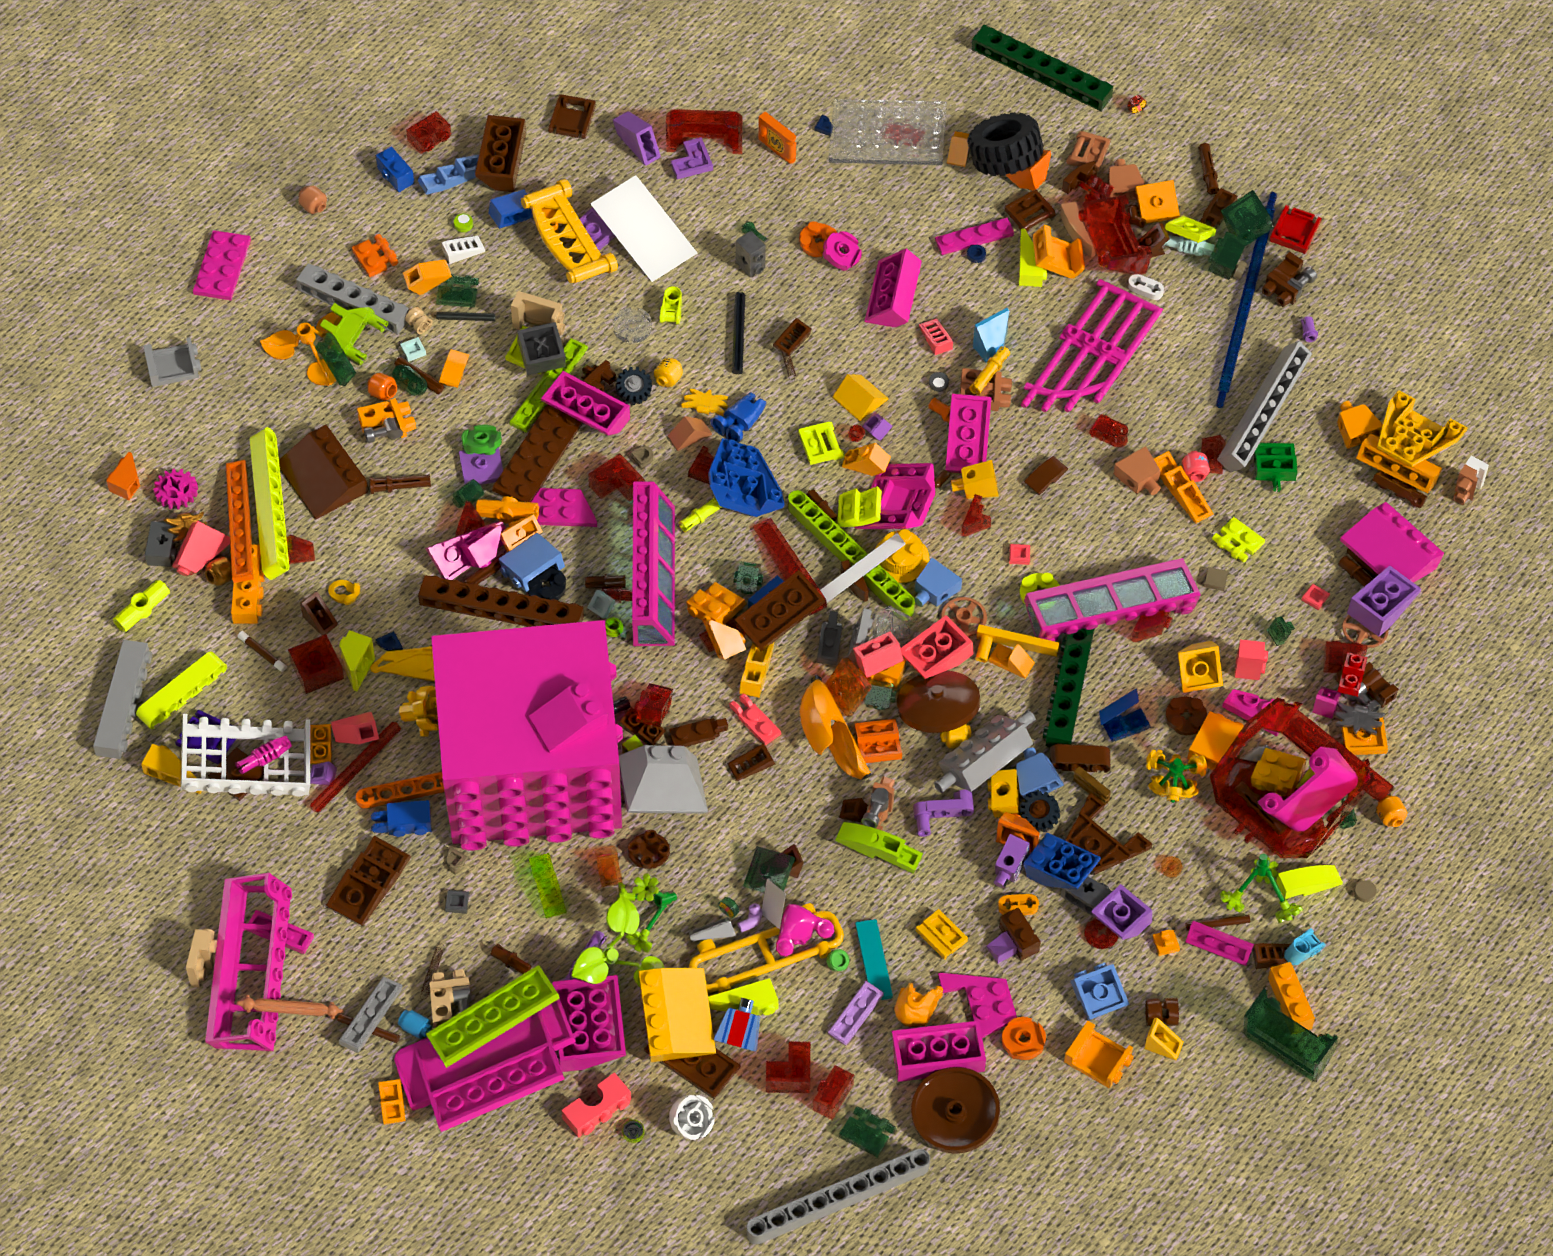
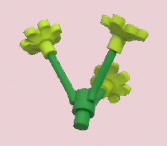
[1219,854,1303,923]
[617,873,677,953]

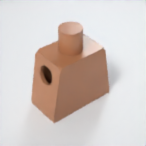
[1108,159,1145,202]
[1113,446,1161,495]

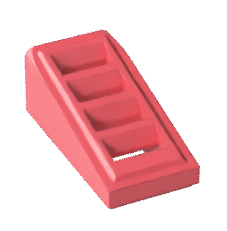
[919,318,953,355]

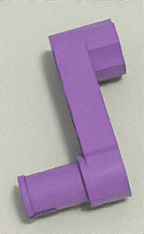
[913,790,974,837]

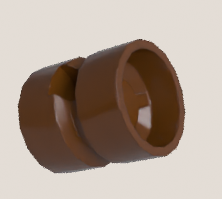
[1145,998,1179,1026]

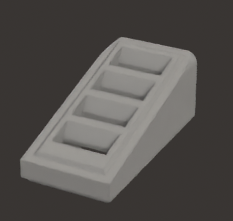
[689,917,736,941]

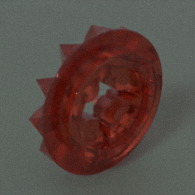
[1084,917,1119,949]

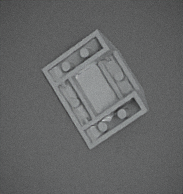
[619,745,708,814]

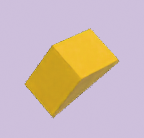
[1144,1018,1184,1060]

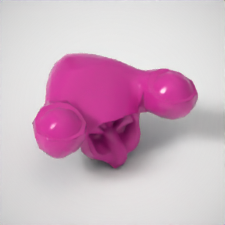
[776,904,834,957]

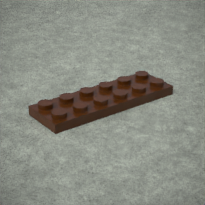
[492,404,583,502]

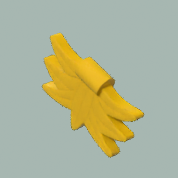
[681,388,728,416]

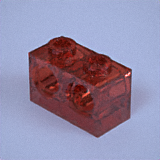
[406,111,451,154]

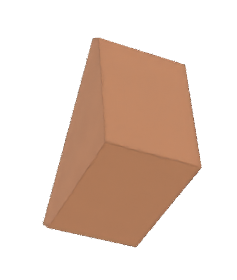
[668,416,712,451]

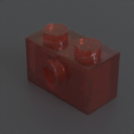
[813,1065,854,1120]

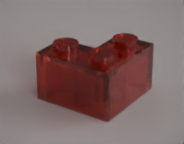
[588,453,645,502]
[766,1041,811,1093]

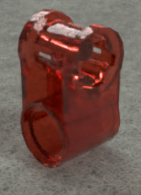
[1089,414,1128,448]

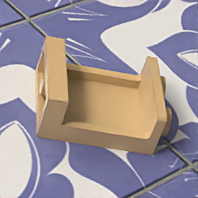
[511,291,565,335]

